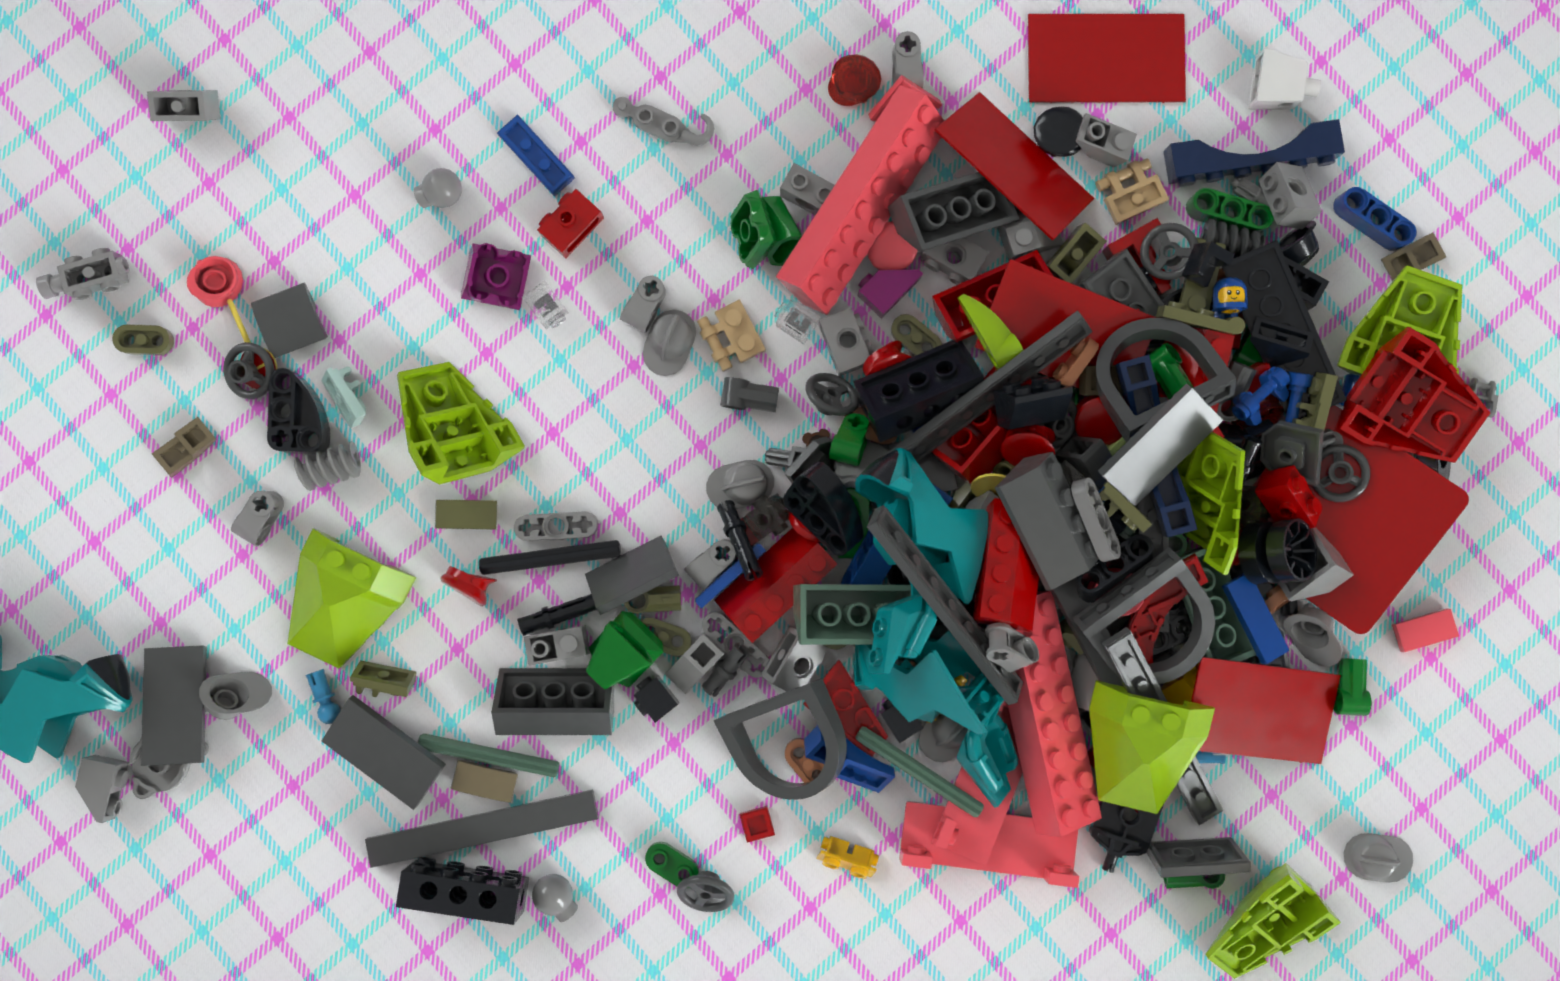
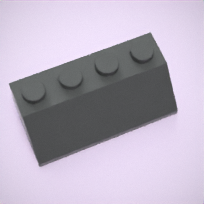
[887,172,1019,252]
[995,452,1099,591]
[491,668,614,735]

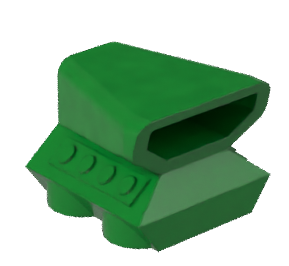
[730,190,802,269]
[586,611,664,689]

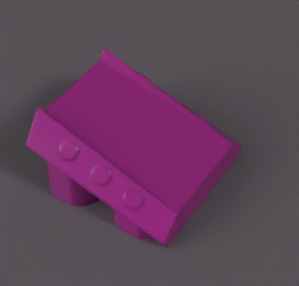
[461,243,531,310]

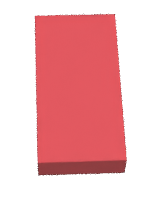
[1392,608,1459,652]

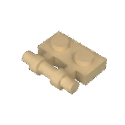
[1095,158,1169,225]
[697,299,766,372]

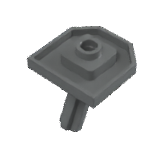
[1260,420,1336,486]
[765,436,835,483]

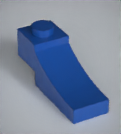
[804,725,895,793]

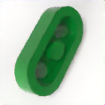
[645,842,699,888]

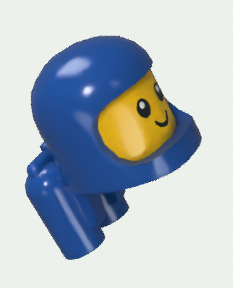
[1211,277,1248,319]

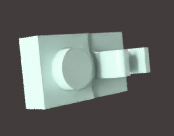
[321,367,366,428]

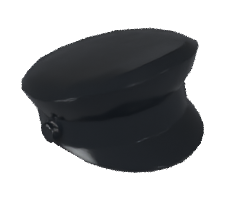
[1033,107,1083,157]

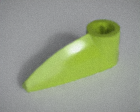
[957,294,1024,370]

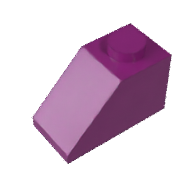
[857,270,923,319]

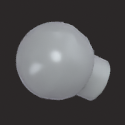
[414,168,462,208]
[532,874,578,922]

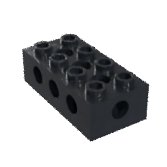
[853,340,984,443]
[396,857,529,925]

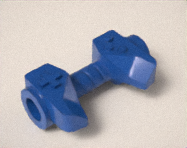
[1232,367,1290,425]

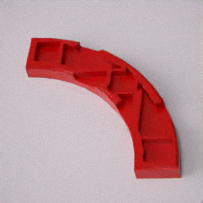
[1127,553,1208,664]

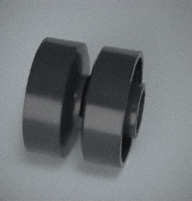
[1238,519,1317,585]

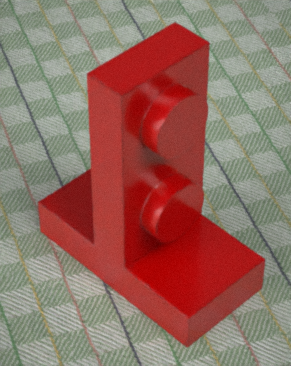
[1102,218,1171,296]

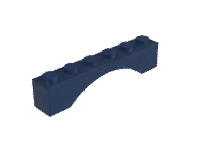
[1163,119,1345,187]
[1115,355,1197,537]

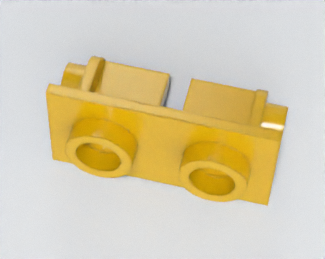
[816,836,879,879]

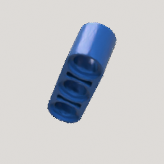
[1333,187,1417,251]
[841,530,892,585]

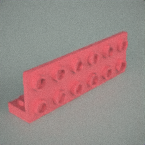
[931,701,1023,866]
[899,801,1079,888]

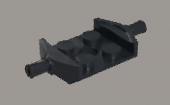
[1089,801,1164,873]

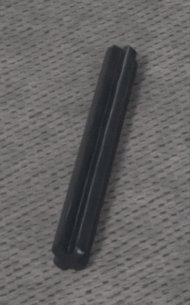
[479,540,621,575]

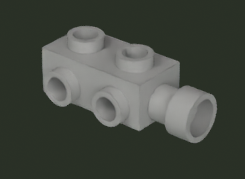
[36,248,129,300]

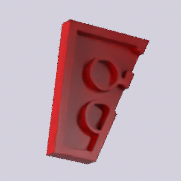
[803,659,888,757]

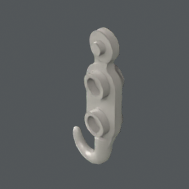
[613,97,715,146]

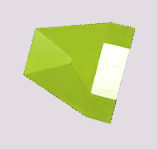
[1337,265,1463,376]
[397,362,525,485]
[1177,432,1245,575]
[287,528,416,669]
[1089,680,1215,814]
[1205,863,1341,979]

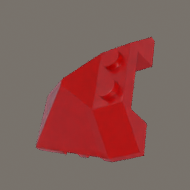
[1338,327,1490,463]

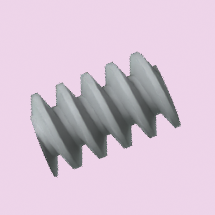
[294,441,361,491]

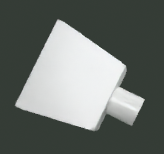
[1248,48,1321,110]

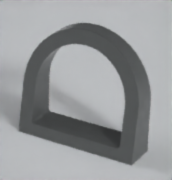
[1096,318,1237,443]
[1072,547,1215,684]
[714,678,847,800]

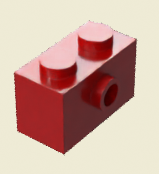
[537,189,604,258]
[1255,465,1322,529]

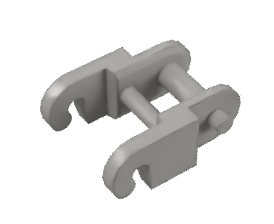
[1468,378,1498,418]

